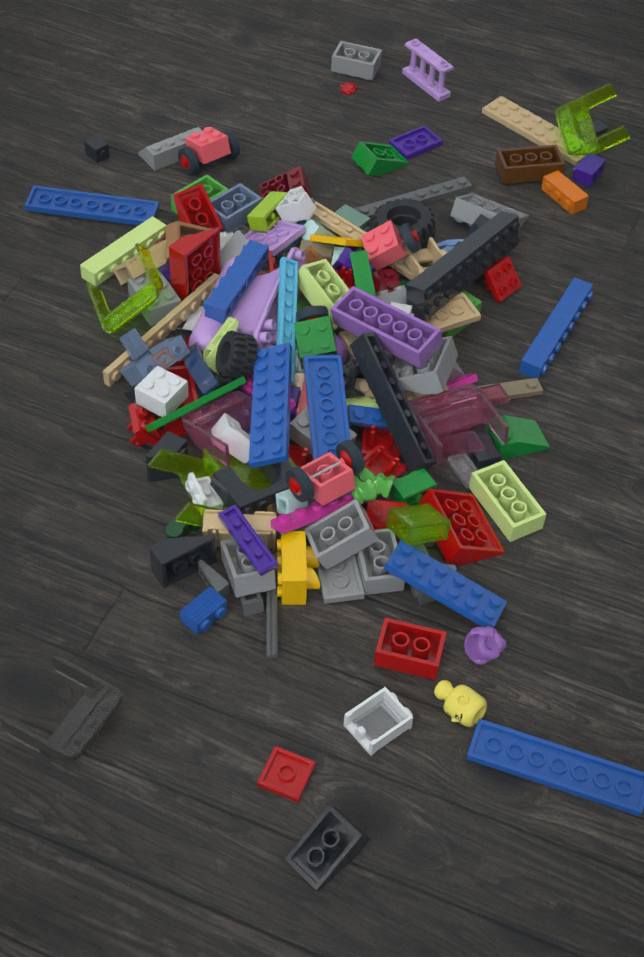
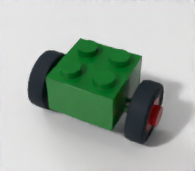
[294,305,338,362]

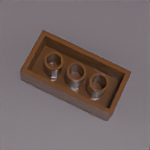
[495,145,565,184]

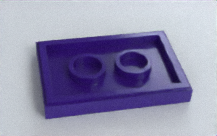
[388,125,443,160]

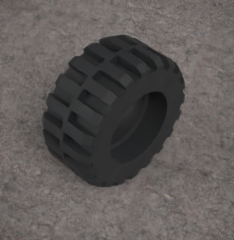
[373,198,435,249]

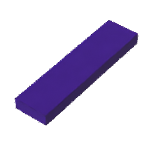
[218,504,278,576]

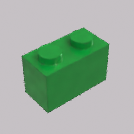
[390,468,437,508]

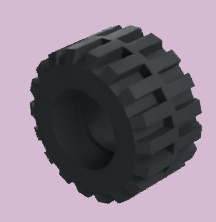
[216,330,258,379]

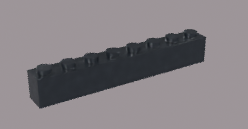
[350,333,438,473]

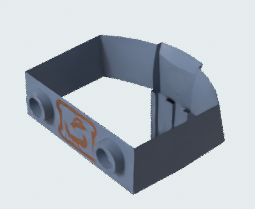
[119,328,190,386]

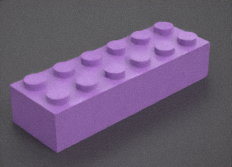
[331,286,442,368]

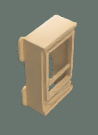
[401,237,447,277]
[112,240,168,285]
[202,509,277,551]

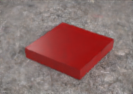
[257,746,316,803]

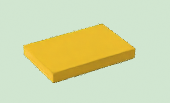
[309,234,364,247]

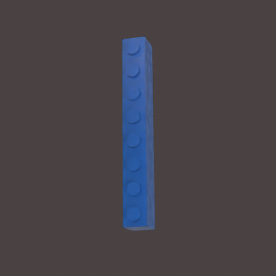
[519,277,594,380]

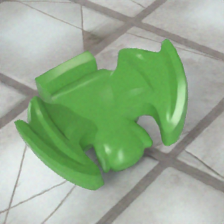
[351,468,395,504]

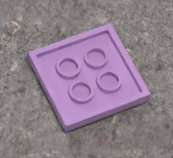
[244,220,306,257]

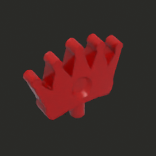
[340,82,357,96]

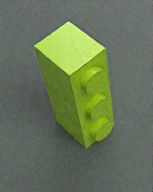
[247,191,287,232]

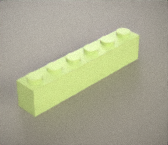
[80,216,166,287]

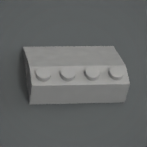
[450,193,529,229]
[392,336,458,395]

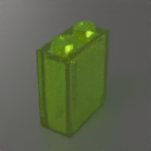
[386,503,451,545]

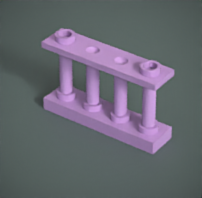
[402,39,454,102]

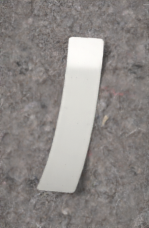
[177,306,203,331]

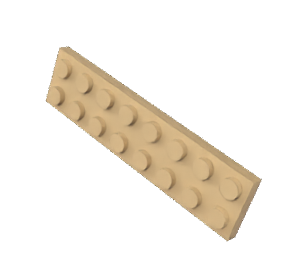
[482,96,595,166]
[339,293,481,361]

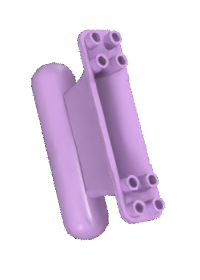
[188,247,309,351]

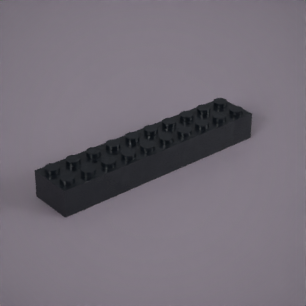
[406,211,520,321]

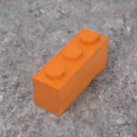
[541,170,589,215]

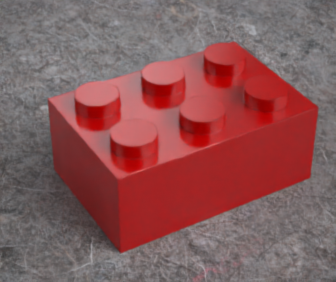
[374,618,447,680]

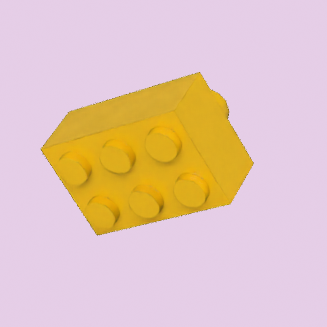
[277,531,320,605]

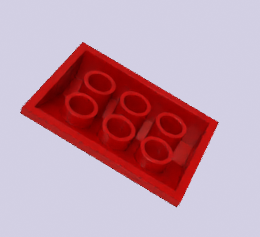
[169,228,221,302]
[417,488,505,565]

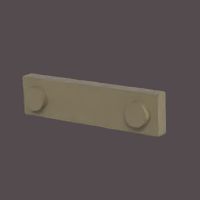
[469,378,543,405]

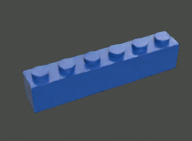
[203,240,269,323]

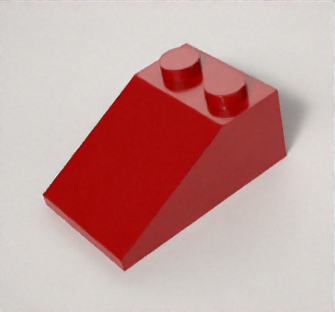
[173,183,223,231]

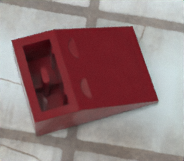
[259,165,313,200]

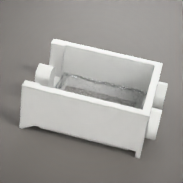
[344,687,413,756]

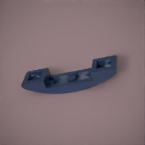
[183,342,220,395]

